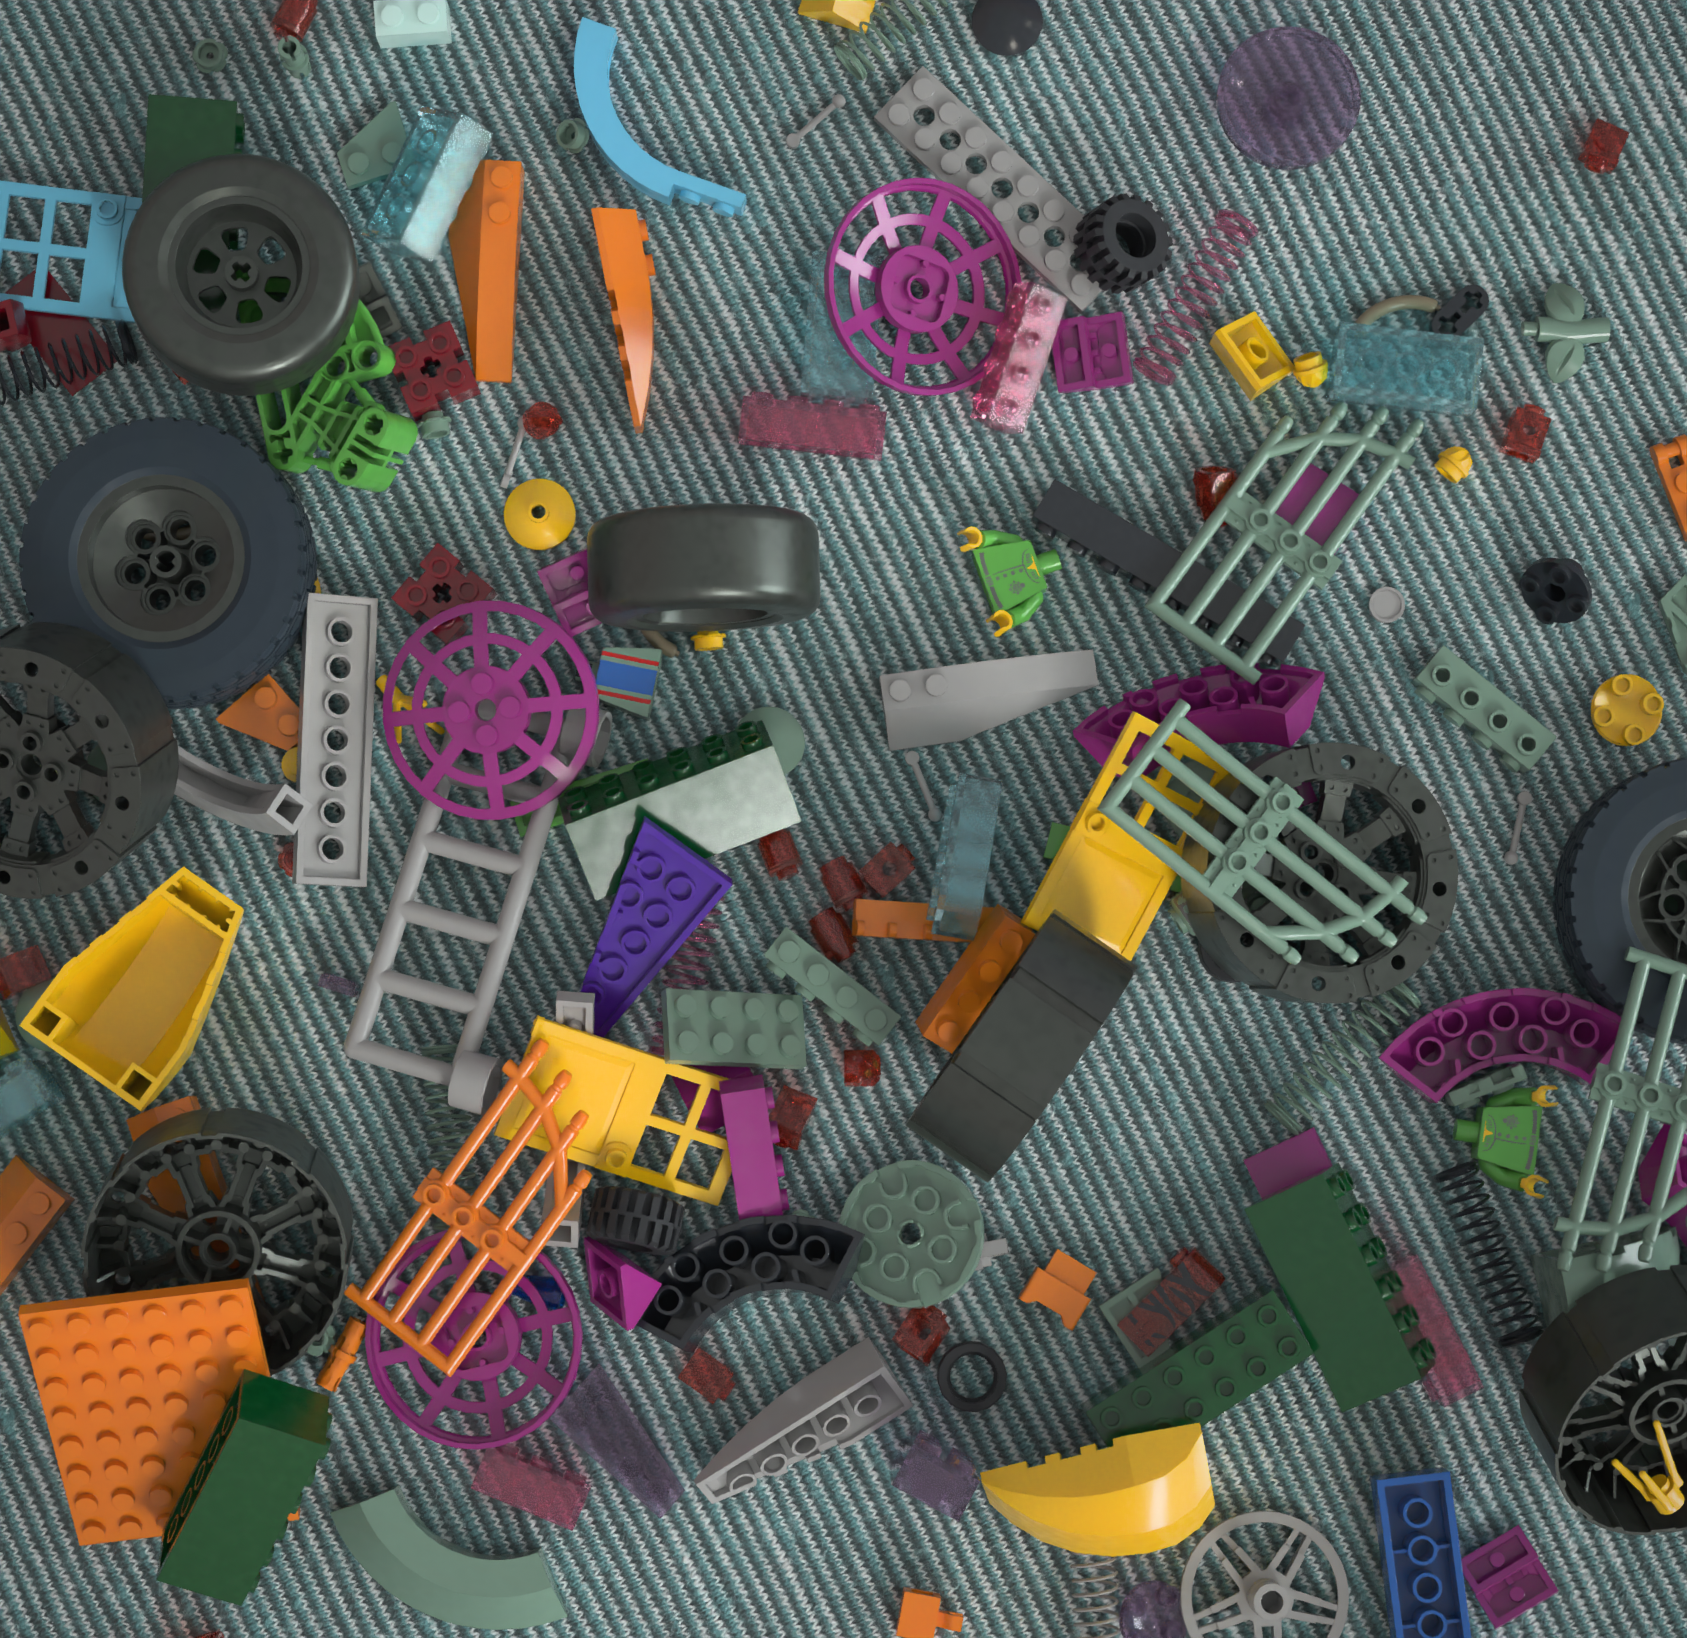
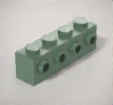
[1411,645,1557,773]
[764,927,901,1047]

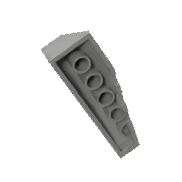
[879,649,1098,751]
[694,1337,913,1504]

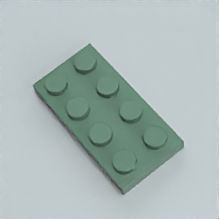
[661,988,807,1069]

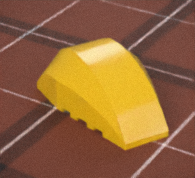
[19,866,244,1112]
[980,1423,1215,1557]

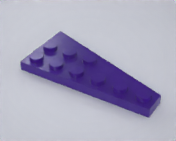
[579,816,733,1037]

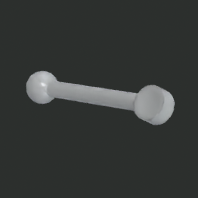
[786,94,846,149]
[500,416,531,489]
[905,751,942,822]
[1504,791,1532,865]

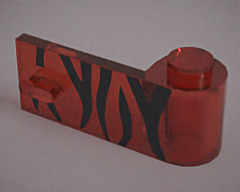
[1117,1246,1226,1357]

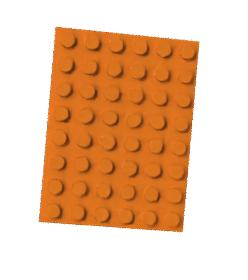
[18,1278,300,1546]

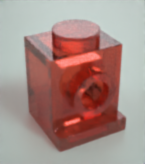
[1499,404,1552,464]
[858,842,916,899]
[892,1305,951,1367]

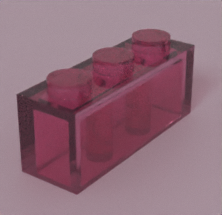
[471,1443,592,1531]

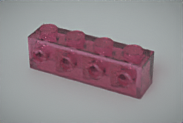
[970,282,1068,434]

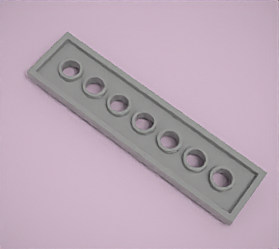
[874,66,1103,313]
[292,592,378,888]

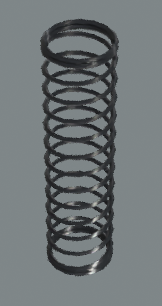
[0,319,138,406]
[1433,1161,1544,1349]

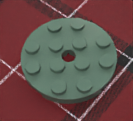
[839,1160,984,1308]

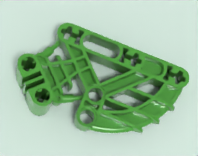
[235,270,418,492]

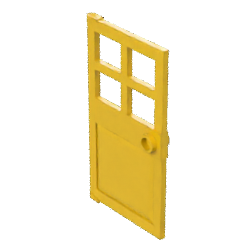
[1021,711,1229,961]
[494,1015,732,1206]

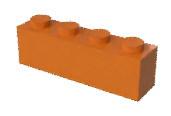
[915,904,1035,1054]

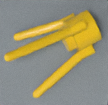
[1611,1420,1685,1515]

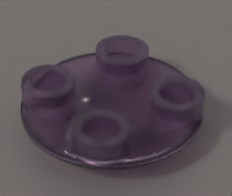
[1119,1580,1186,1638]

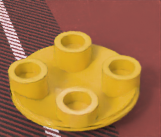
[1590,674,1664,746]

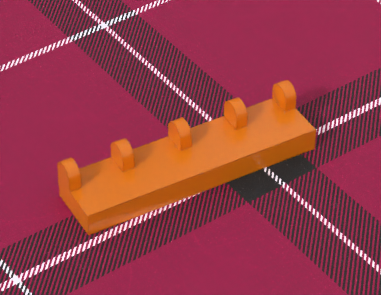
[852,899,994,943]

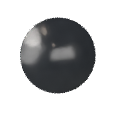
[972,0,1043,57]

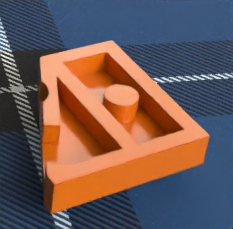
[216,674,299,751]

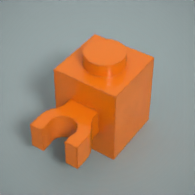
[896,1587,964,1638]

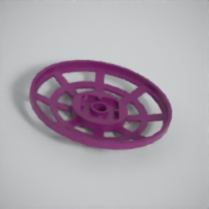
[824,178,1022,396]
[383,601,599,820]
[365,1230,583,1450]

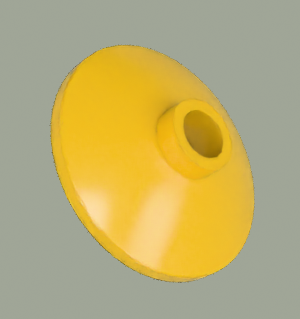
[504,479,576,550]

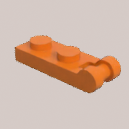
[1650,434,1687,541]

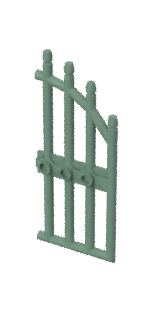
[1144,402,1425,685]
[1097,699,1428,965]
[1553,946,1687,1273]

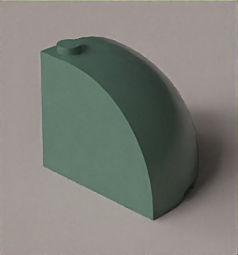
[1530,1225,1680,1327]

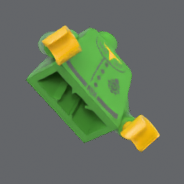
[957,526,1062,637]
[1453,1085,1559,1199]

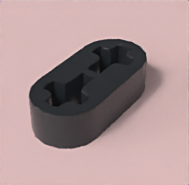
[1429,284,1489,345]

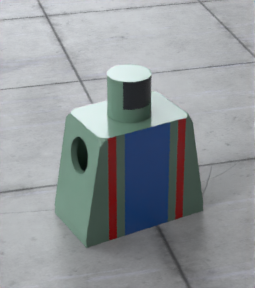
[575,647,663,721]

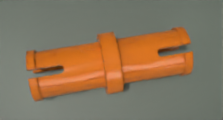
[315,1316,366,1392]

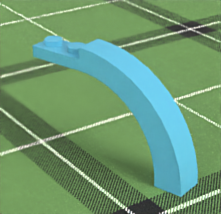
[574,17,747,217]

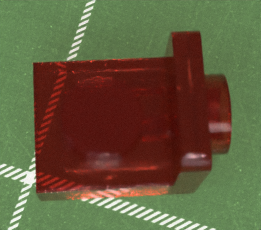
[1577,118,1630,174]
[0,945,52,1000]
[769,1085,818,1150]
[678,1347,736,1404]

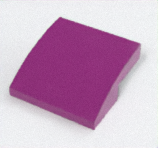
[1049,312,1134,393]
[1276,463,1359,555]
[536,547,602,637]
[1243,1127,1332,1198]
[1461,1525,1559,1630]

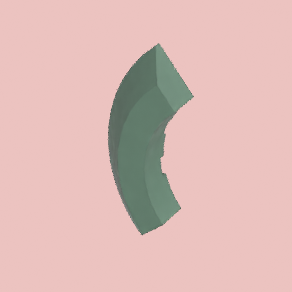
[330,1485,568,1630]

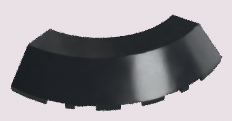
[636,1215,865,1353]

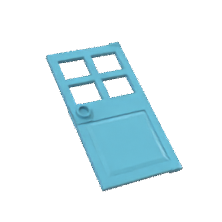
[0,180,142,323]

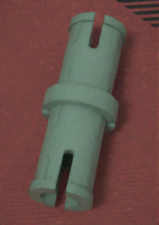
[277,36,311,79]

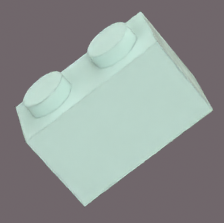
[373,0,452,48]

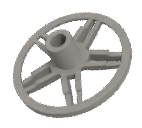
[1179,1510,1349,1638]

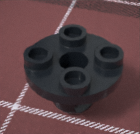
[1519,557,1592,625]

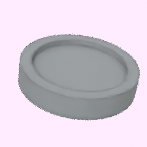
[1368,587,1405,623]

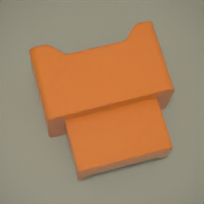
[1018,1248,1097,1331]

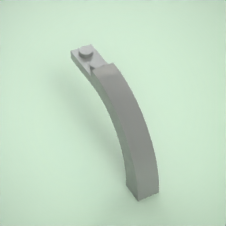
[72,711,313,835]
[541,991,595,1248]

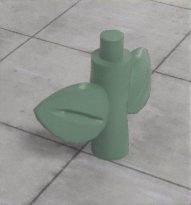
[1521,283,1610,384]

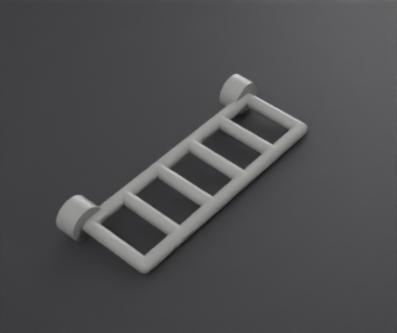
[343,699,612,1116]

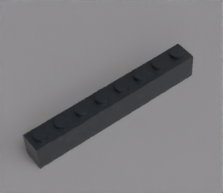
[1031,479,1305,667]

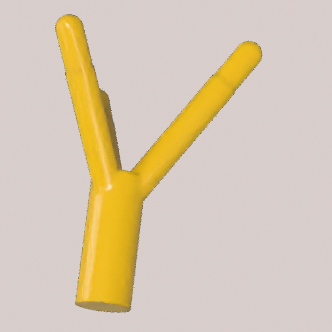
[376,675,445,744]

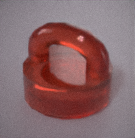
[523,402,563,440]

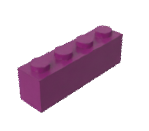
[719,1075,790,1220]

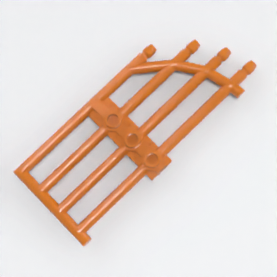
[344,1038,592,1377]

